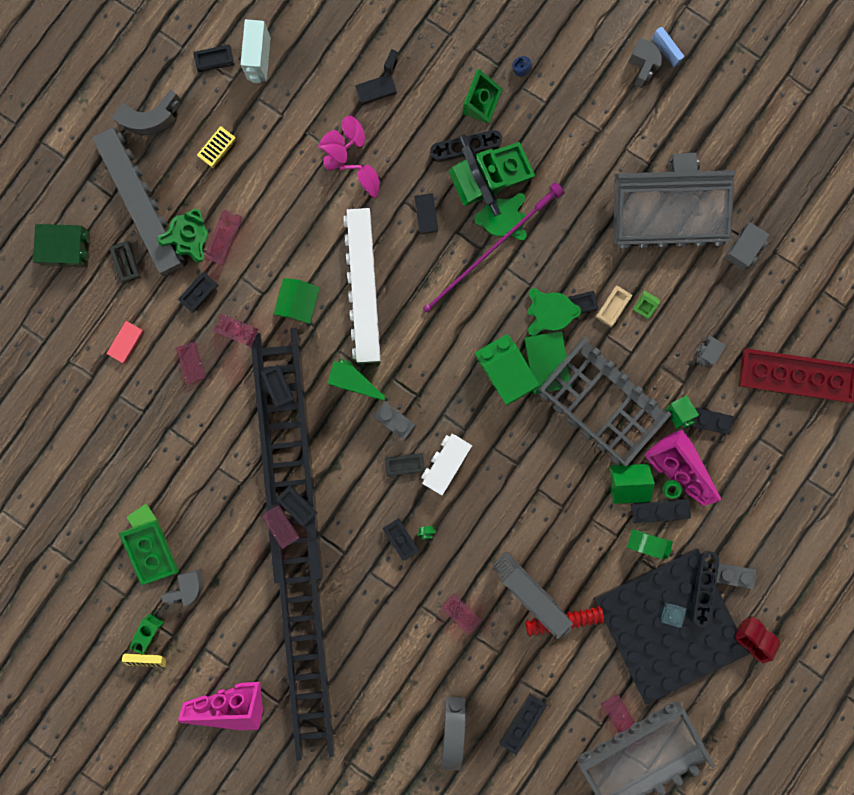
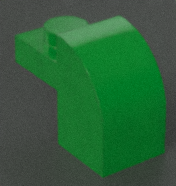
[627,529,673,560]

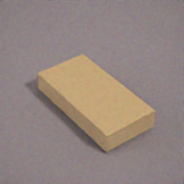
[595,285,633,328]

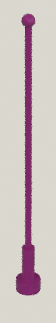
[423,182,565,312]

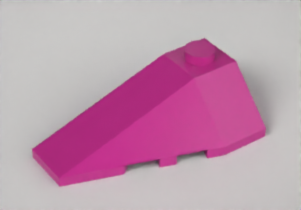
[645,430,721,506]
[178,682,263,730]

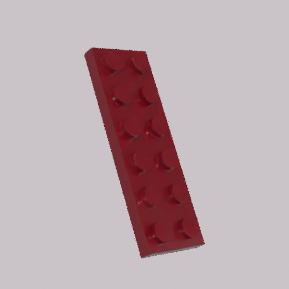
[738,348,854,403]

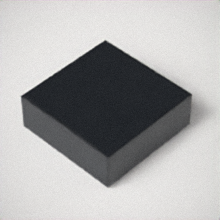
[384,49,398,75]

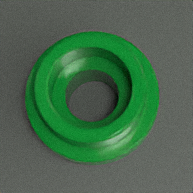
[662,480,682,499]
[417,526,437,540]

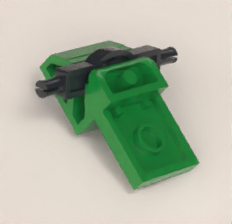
[448,134,535,217]

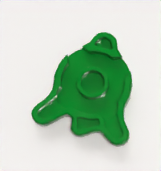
[474,193,527,241]
[157,209,208,263]
[528,288,581,336]

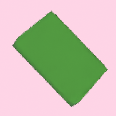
[633,291,660,319]
[127,504,156,527]

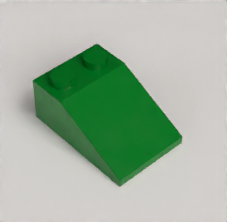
[475,333,540,406]
[327,359,387,402]

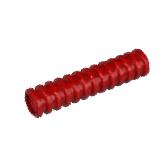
[525,606,604,637]

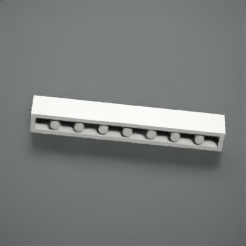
[344,208,381,364]

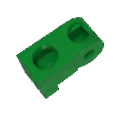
[129,614,164,655]

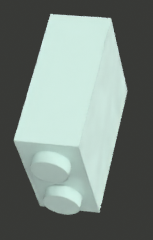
[241,19,271,83]

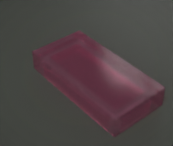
[176,342,206,384]
[262,505,300,549]

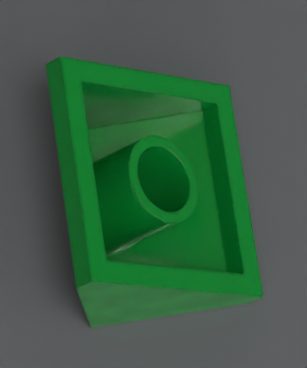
[462,69,503,123]
[273,278,320,324]
[610,464,655,504]

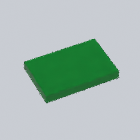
[524,331,572,394]
[119,519,179,586]

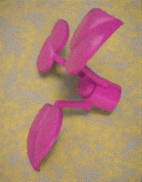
[318,116,380,199]

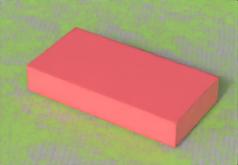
[107,321,144,364]

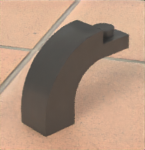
[112,89,181,135]
[441,697,466,771]

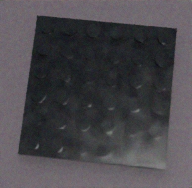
[593,548,749,705]

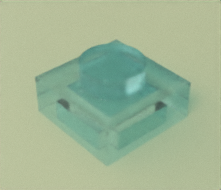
[661,602,686,628]

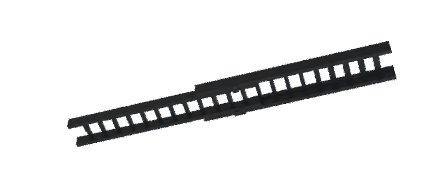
[250,328,335,761]

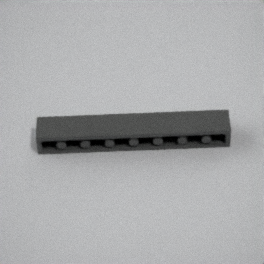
[92,127,185,276]

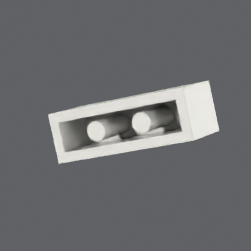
[421,434,472,495]

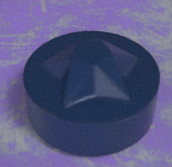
[512,56,532,77]

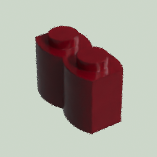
[735,617,780,664]

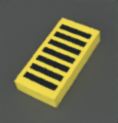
[197,126,237,168]
[122,654,166,667]

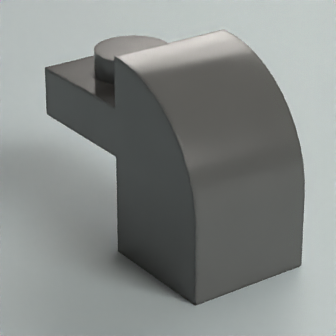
[628,37,662,87]
[161,569,204,606]

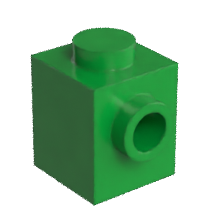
[665,396,699,429]

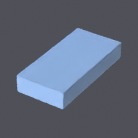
[651,27,684,68]

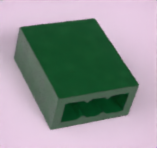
[33,224,90,267]

